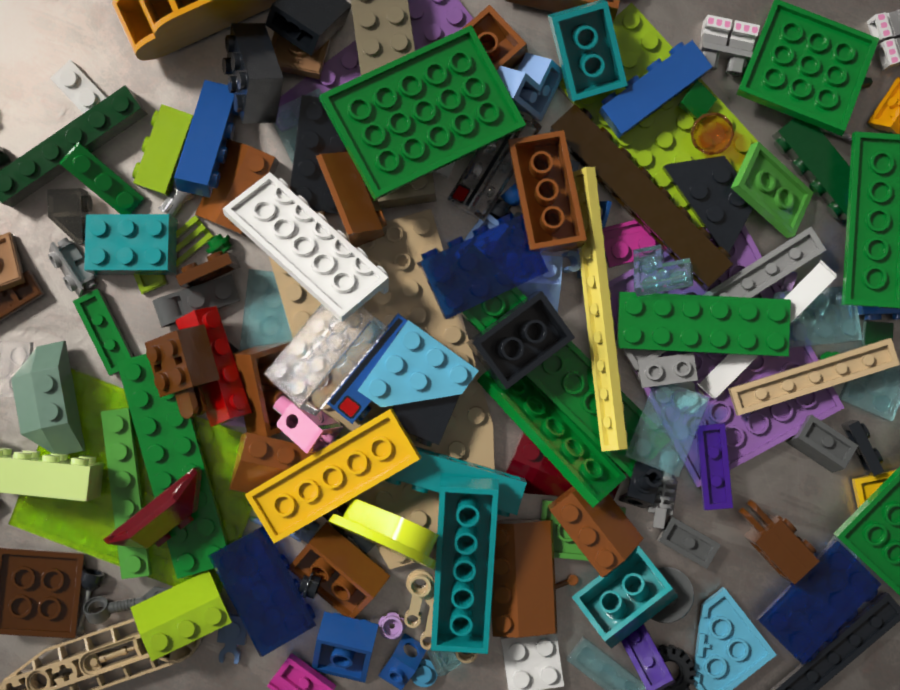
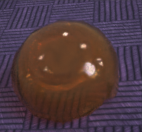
[690,112,734,155]

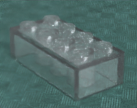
[264,304,389,416]

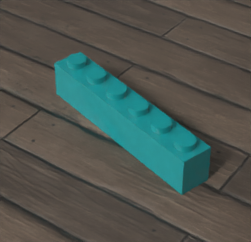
[384,446,527,517]

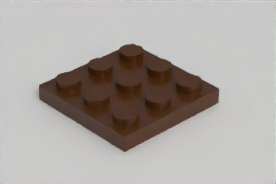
[0,547,85,639]

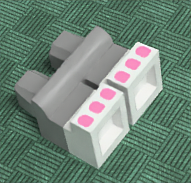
[867,9,900,71]
[699,14,760,76]

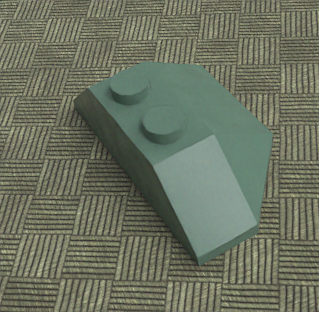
[11,341,86,454]

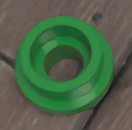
[205,233,232,254]

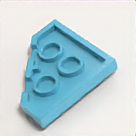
[358,320,479,407]
[693,587,777,690]

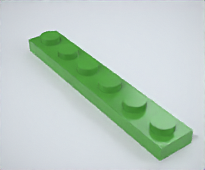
[101,408,152,579]

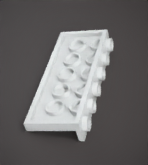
[223,172,389,322]

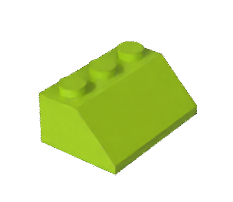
[130,570,232,661]

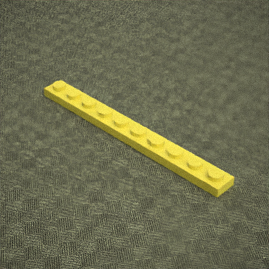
[573,167,628,452]

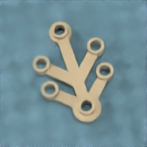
[404,569,478,663]

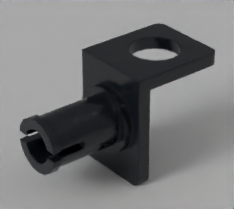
[619,461,663,508]

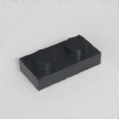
[841,420,884,476]

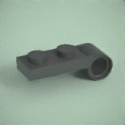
[152,274,240,328]

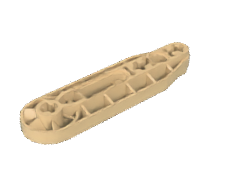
[0,617,202,690]

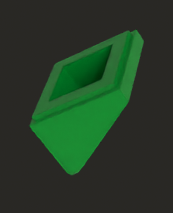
[678,80,717,122]

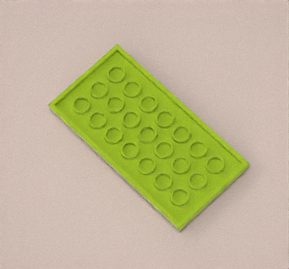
[557,2,758,229]

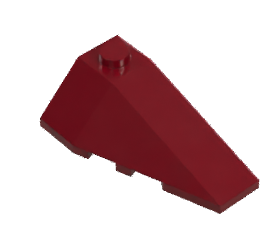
[505,432,621,500]

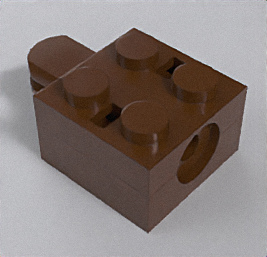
[145,324,220,419]
[738,499,820,585]

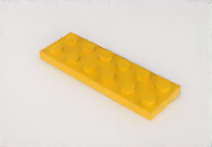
[245,408,421,544]

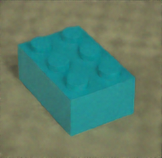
[548,0,628,101]
[84,214,178,275]
[572,545,678,649]

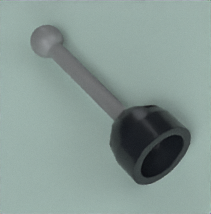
[76,568,105,636]

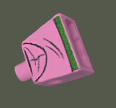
[273,395,343,454]

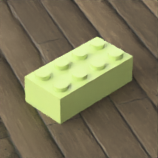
[0,447,104,501]

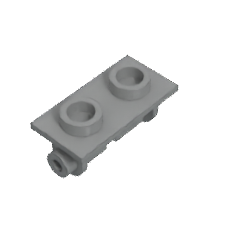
[48,238,97,297]
[637,353,698,388]

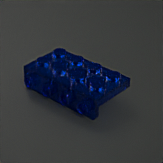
[417,213,549,319]
[208,526,316,657]
[756,539,882,665]

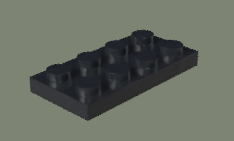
[290,95,348,214]

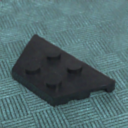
[662,156,753,253]

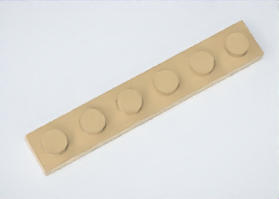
[728,338,900,416]

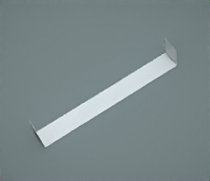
[697,260,837,399]

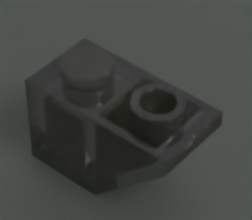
[47,188,93,247]

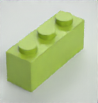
[132,104,193,197]

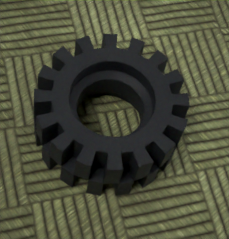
[658,645,696,690]

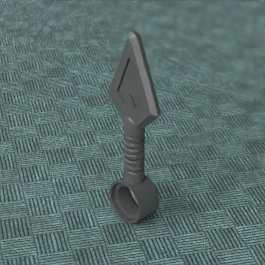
[83,587,170,624]

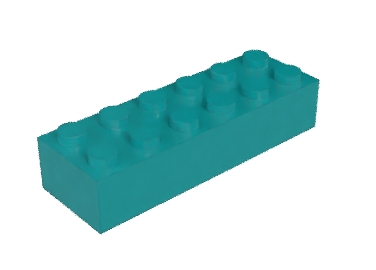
[431,475,499,654]

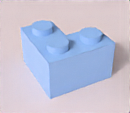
[497,53,563,121]

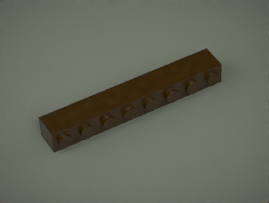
[550,104,733,291]

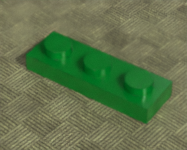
[59,142,144,214]
[73,289,133,376]

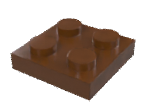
[176,251,240,288]

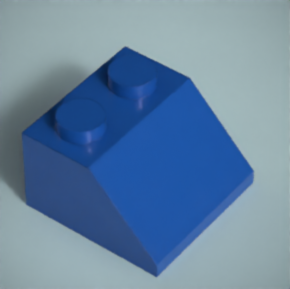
[312,611,379,683]

